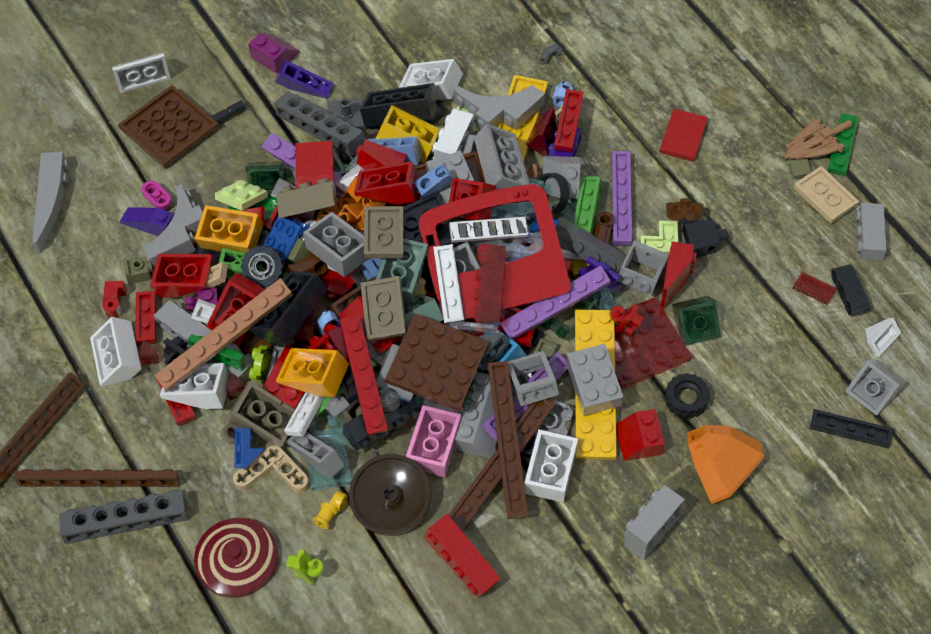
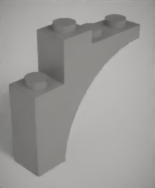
[454,85,545,130]
[144,184,203,268]

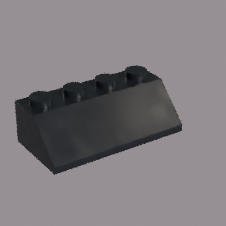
[359,83,436,128]
[249,271,328,348]

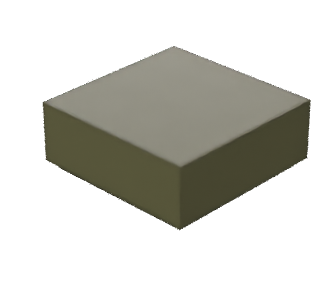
[789,159,811,179]
[533,338,558,360]

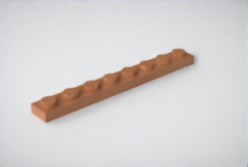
[154,278,293,392]

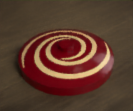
[194,518,278,598]

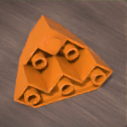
[314,176,386,231]
[687,425,765,504]

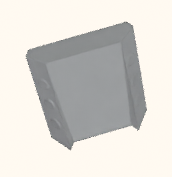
[533,400,575,437]

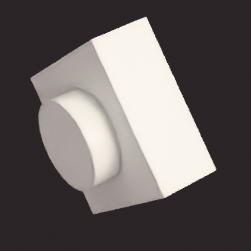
[191,299,216,324]

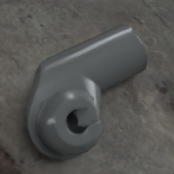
[539,43,563,64]

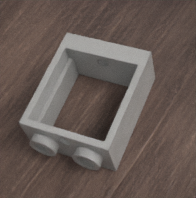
[618,240,669,295]
[508,351,559,406]

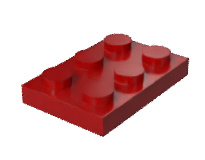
[262,345,305,410]

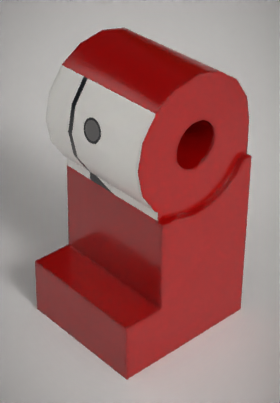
[102,281,127,318]

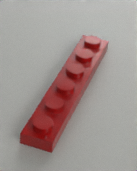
[340,315,388,436]

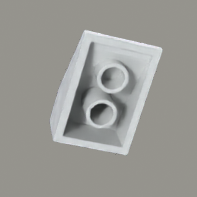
[399,59,463,100]
[160,363,231,409]

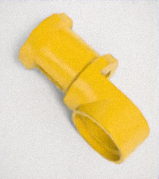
[312,491,348,530]

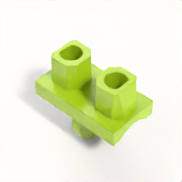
[286,550,324,585]

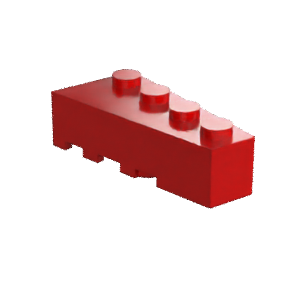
[423,514,501,598]

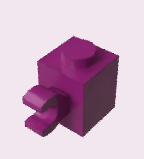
[185,287,220,311]

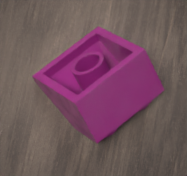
[248,33,299,73]

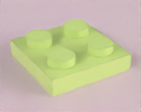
[215,180,268,211]

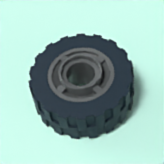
[241,245,286,288]

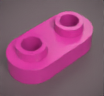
[141,181,172,210]

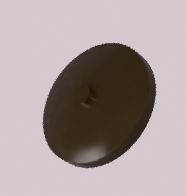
[349,454,431,536]

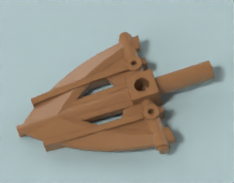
[783,118,852,160]

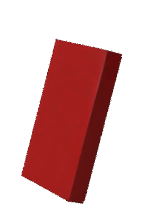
[659,109,708,162]

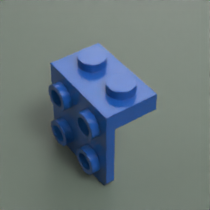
[264,216,310,261]

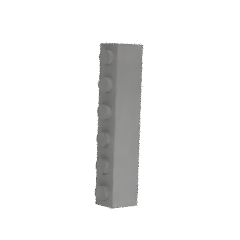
[154,300,254,386]

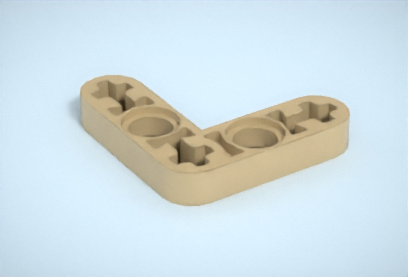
[233,445,309,493]

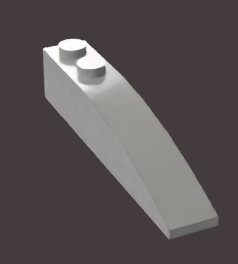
[32,152,69,253]

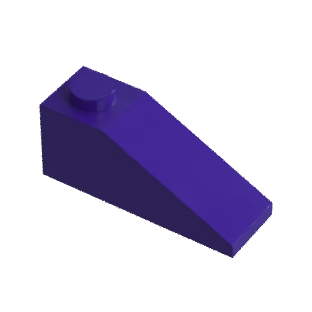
[275,60,333,99]
[120,207,174,236]

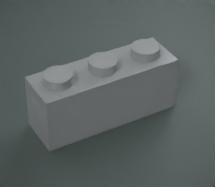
[855,203,886,261]

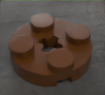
[666,198,703,221]

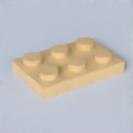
[793,166,859,224]

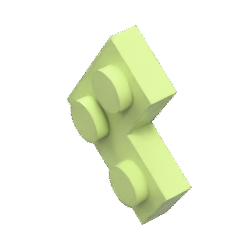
[640,221,678,255]

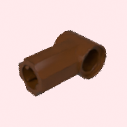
[594,211,614,244]
[287,252,328,275]

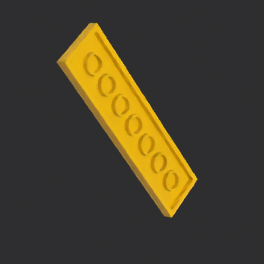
[575,310,616,460]

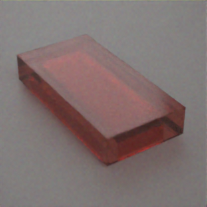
[793,272,836,305]

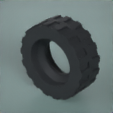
[665,373,710,419]

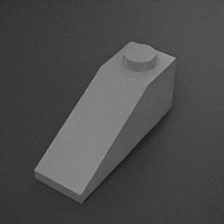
[286,432,345,479]

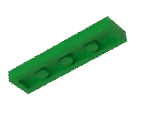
[827,113,859,176]

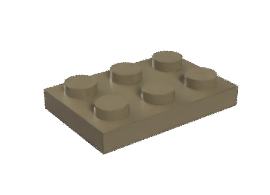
[364,206,403,258]
[361,276,407,341]

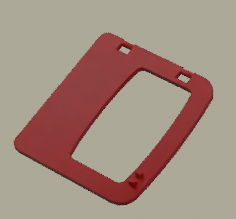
[419,184,571,324]

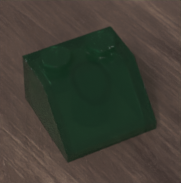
[246,161,287,190]
[672,296,721,346]

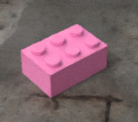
[406,405,461,477]

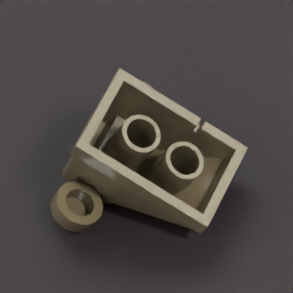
[220,381,295,447]

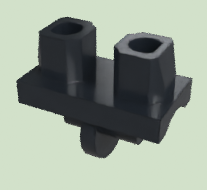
[163,336,189,366]

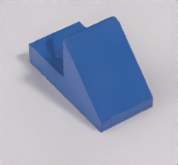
[234,428,264,469]

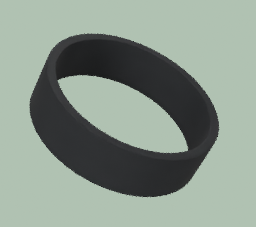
[535,173,570,214]

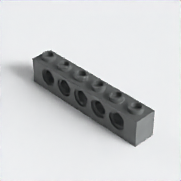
[274,91,365,157]
[59,490,188,544]

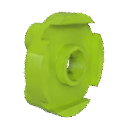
[249,345,271,384]

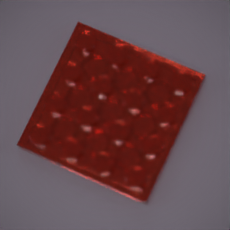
[614,297,692,389]

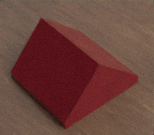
[526,108,558,156]

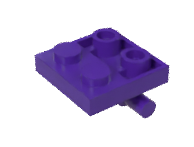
[577,256,626,295]

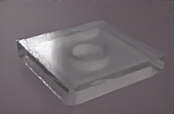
[448,321,498,334]

